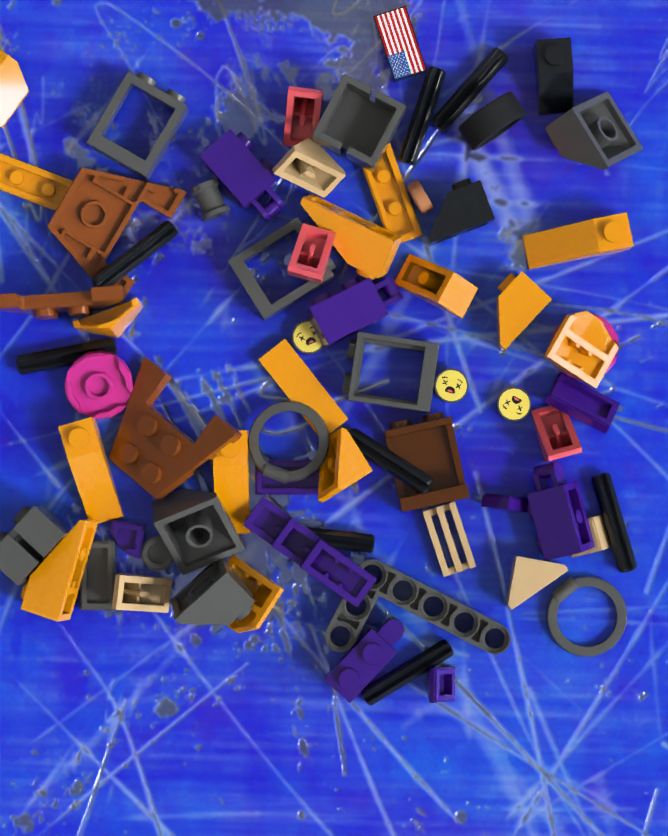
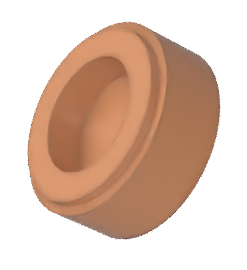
[407,179,435,214]

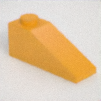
[300,194,403,280]
[522,212,634,270]
[58,417,124,524]
[213,430,250,534]
[21,519,99,622]

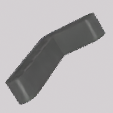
[325,558,511,654]

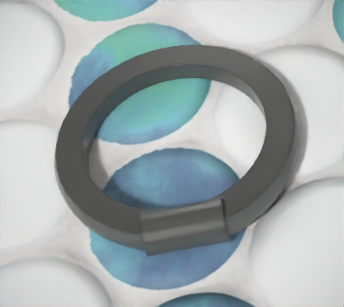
[248,401,330,484]
[546,576,627,657]

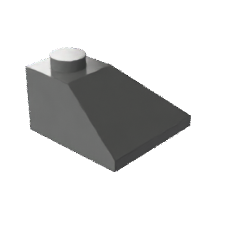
[544,91,643,170]
[152,488,245,575]
[170,558,255,625]

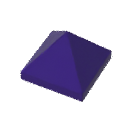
[424,666,455,703]

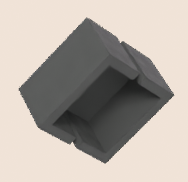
[312,74,406,173]
[0,505,70,586]

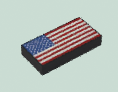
[373,6,427,83]

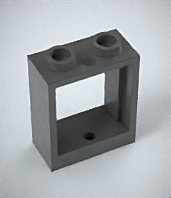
[86,72,189,181]
[228,217,336,321]
[342,332,440,413]

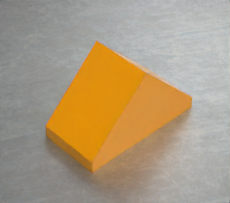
[318,427,373,502]

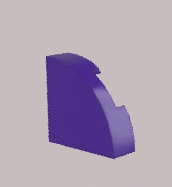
[481,493,528,512]
[111,520,146,559]

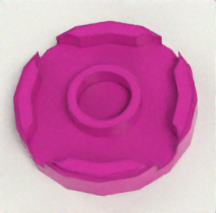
[64,350,134,419]

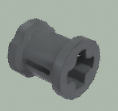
[190,178,231,222]

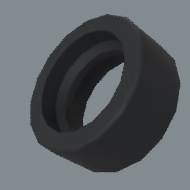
[458,91,526,151]

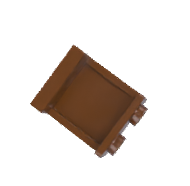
[384,412,470,512]

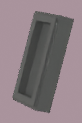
[80,541,116,610]

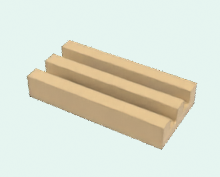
[422,501,476,577]

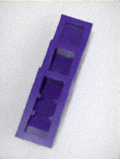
[243,496,377,607]

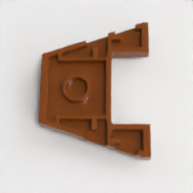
[46,167,187,306]
[0,285,124,320]
[109,357,242,500]

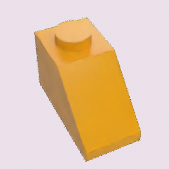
[395,254,478,318]
[496,271,552,351]

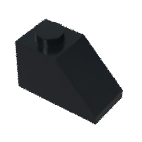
[533,37,573,115]
[427,178,495,246]

